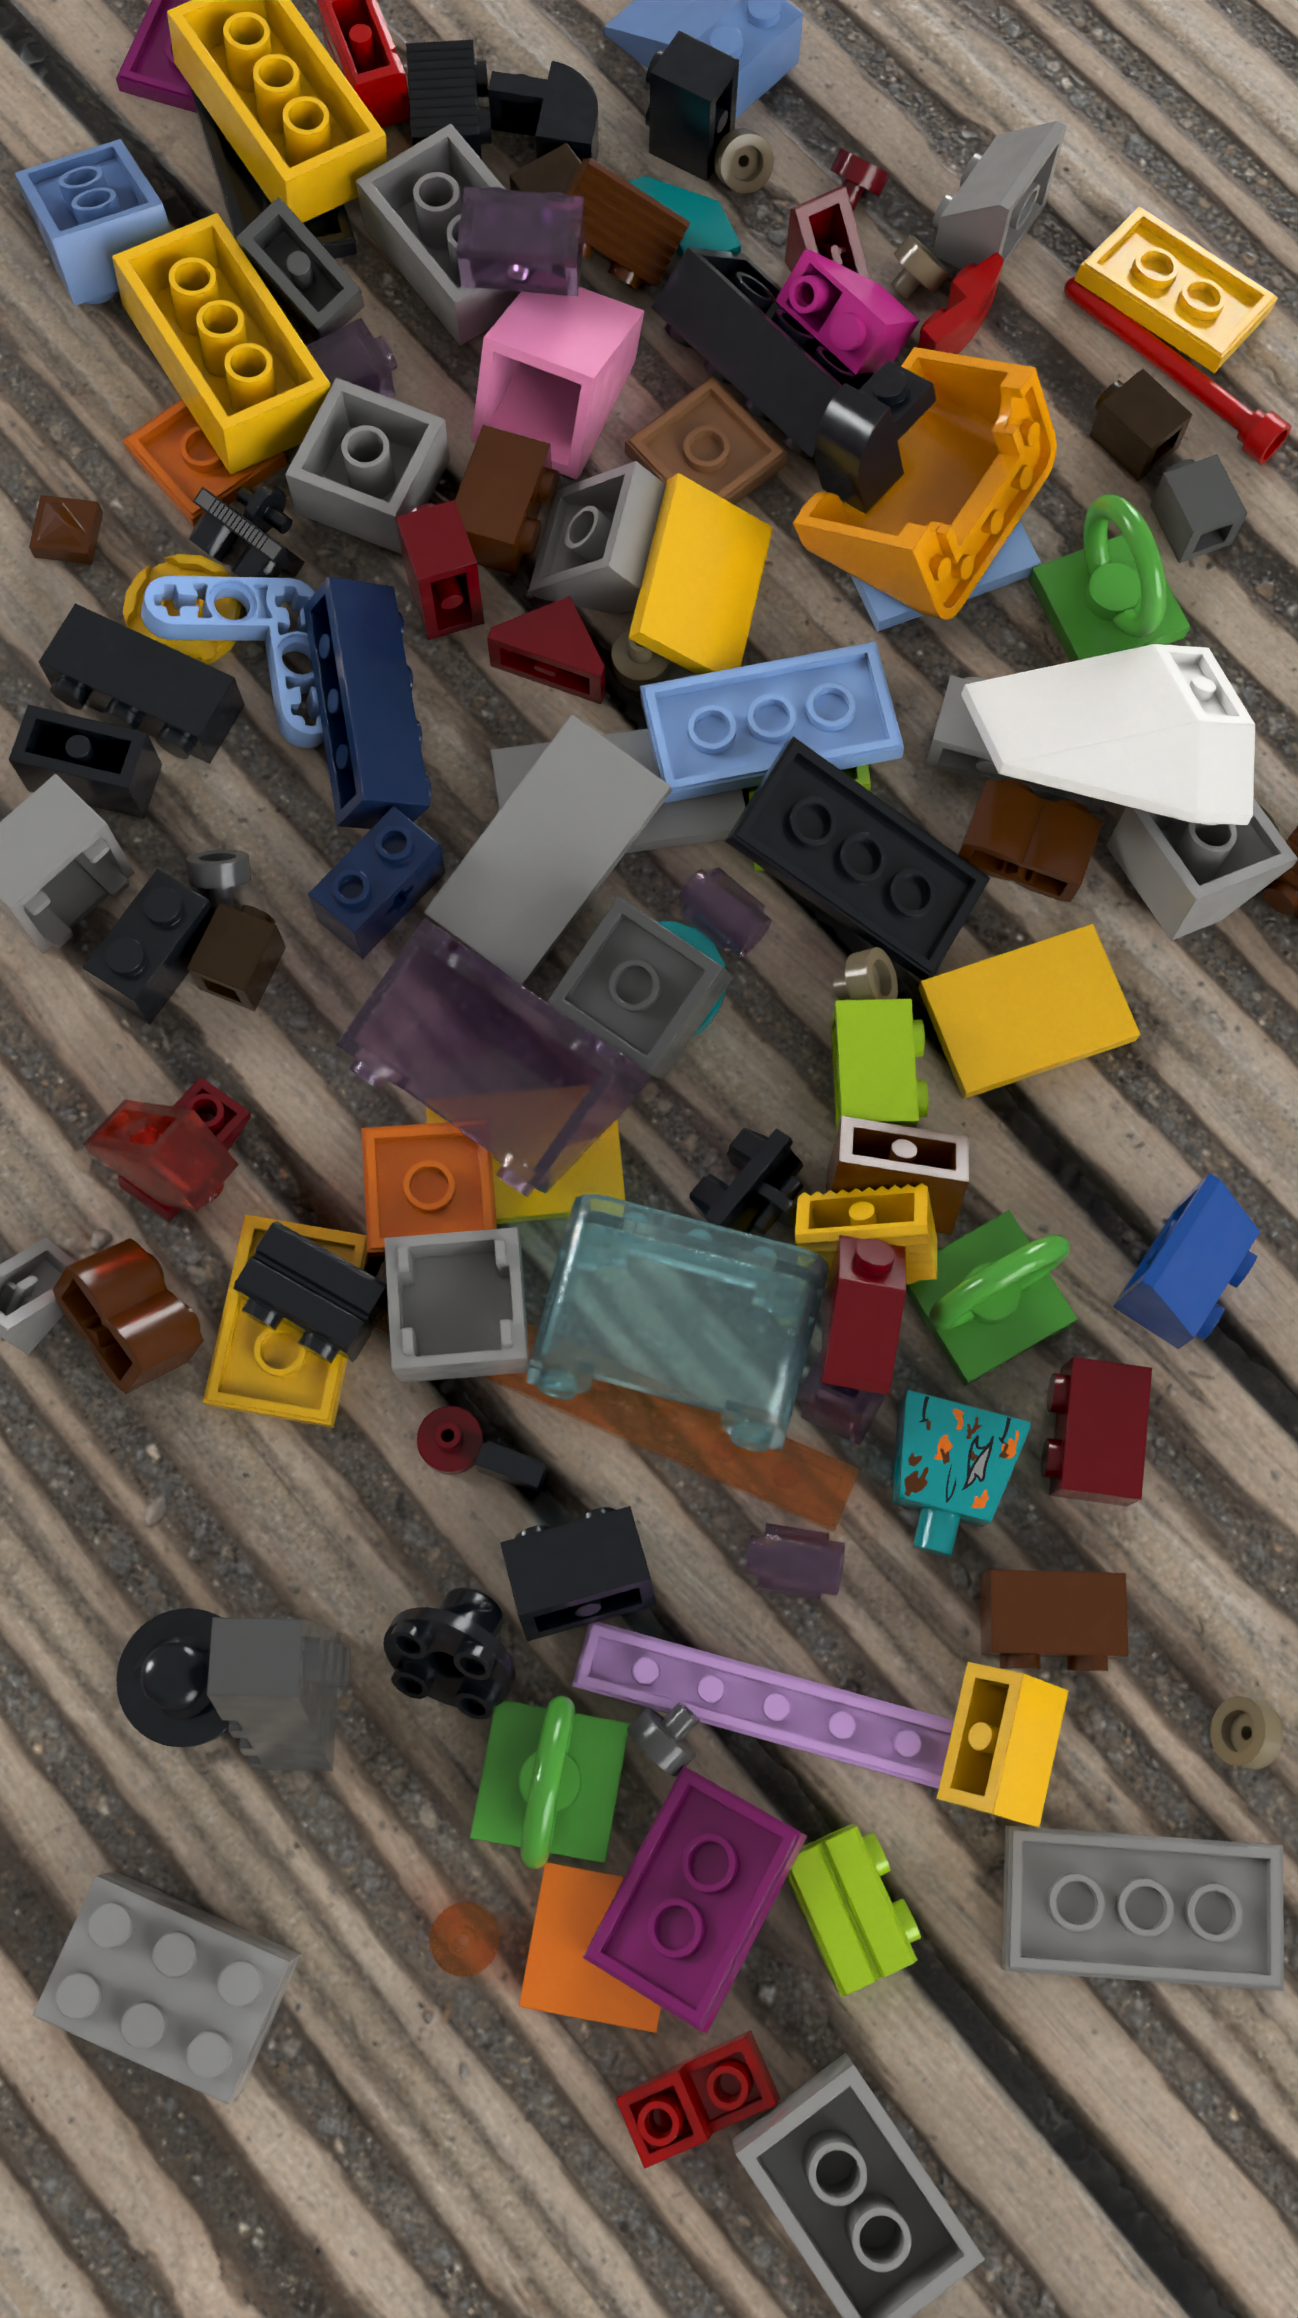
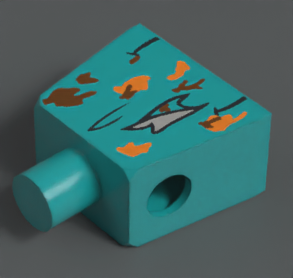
[892,1390,1031,1557]

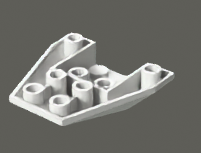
[961,644,1255,825]

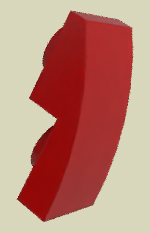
[918,252,1004,354]
[616,2030,780,2169]

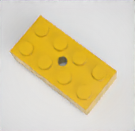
[167,0,387,223]
[112,213,331,475]

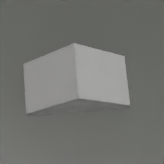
[0,1237,76,1355]

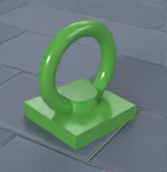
[1029,494,1190,662]
[906,1210,1078,1387]
[470,1696,630,1869]

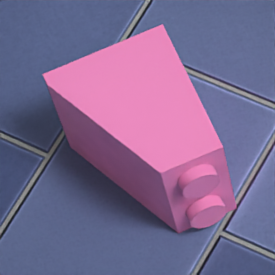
[471,271,644,480]

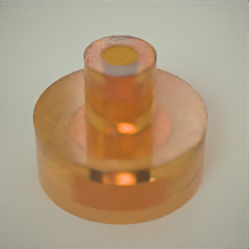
[429,1901,500,1977]

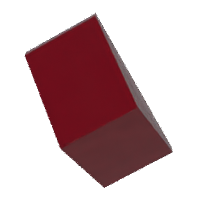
[785,186,871,280]
[487,596,605,704]

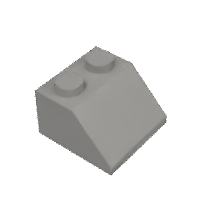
[932,121,1067,270]
[528,461,666,615]
[1106,797,1298,941]

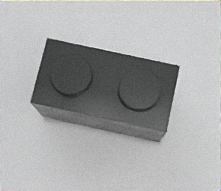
[236,197,365,345]

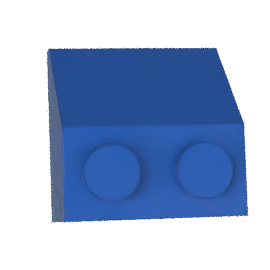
[1113,1173,1260,1349]

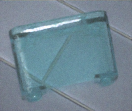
[526,1194,829,1452]

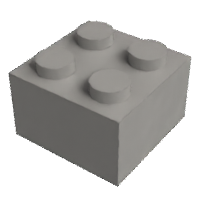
[285,377,450,554]

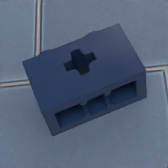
[308,806,446,959]

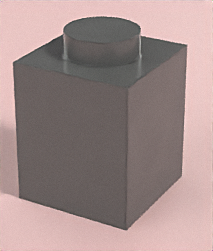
[1150,455,1247,563]

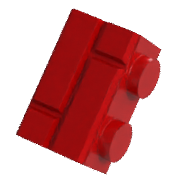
[317,0,410,128]

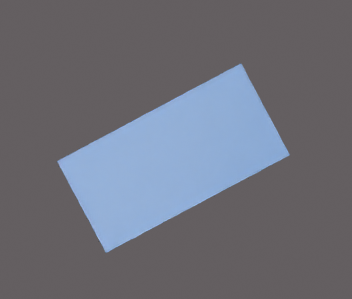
[640,641,904,803]

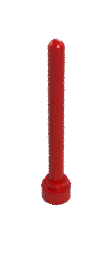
[1064,277,1292,465]

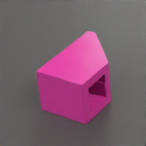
[775,250,920,375]

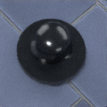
[383,1587,516,1719]
[116,1608,229,1747]

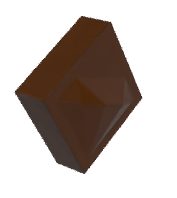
[29,495,103,564]

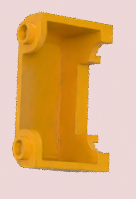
[793,347,1057,620]

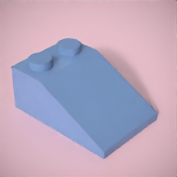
[604,0,803,120]
[14,139,171,306]

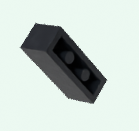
[39,603,245,764]

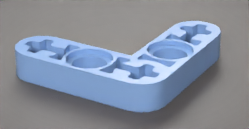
[141,576,324,748]

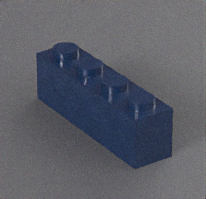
[303,576,432,829]

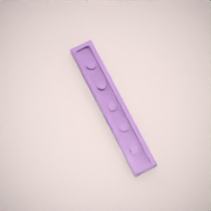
[572,1622,954,1789]

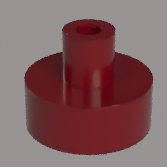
[830,148,890,211]
[417,1406,484,1475]

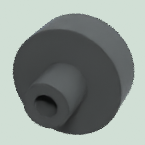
[186,850,251,908]
[627,1702,699,1777]

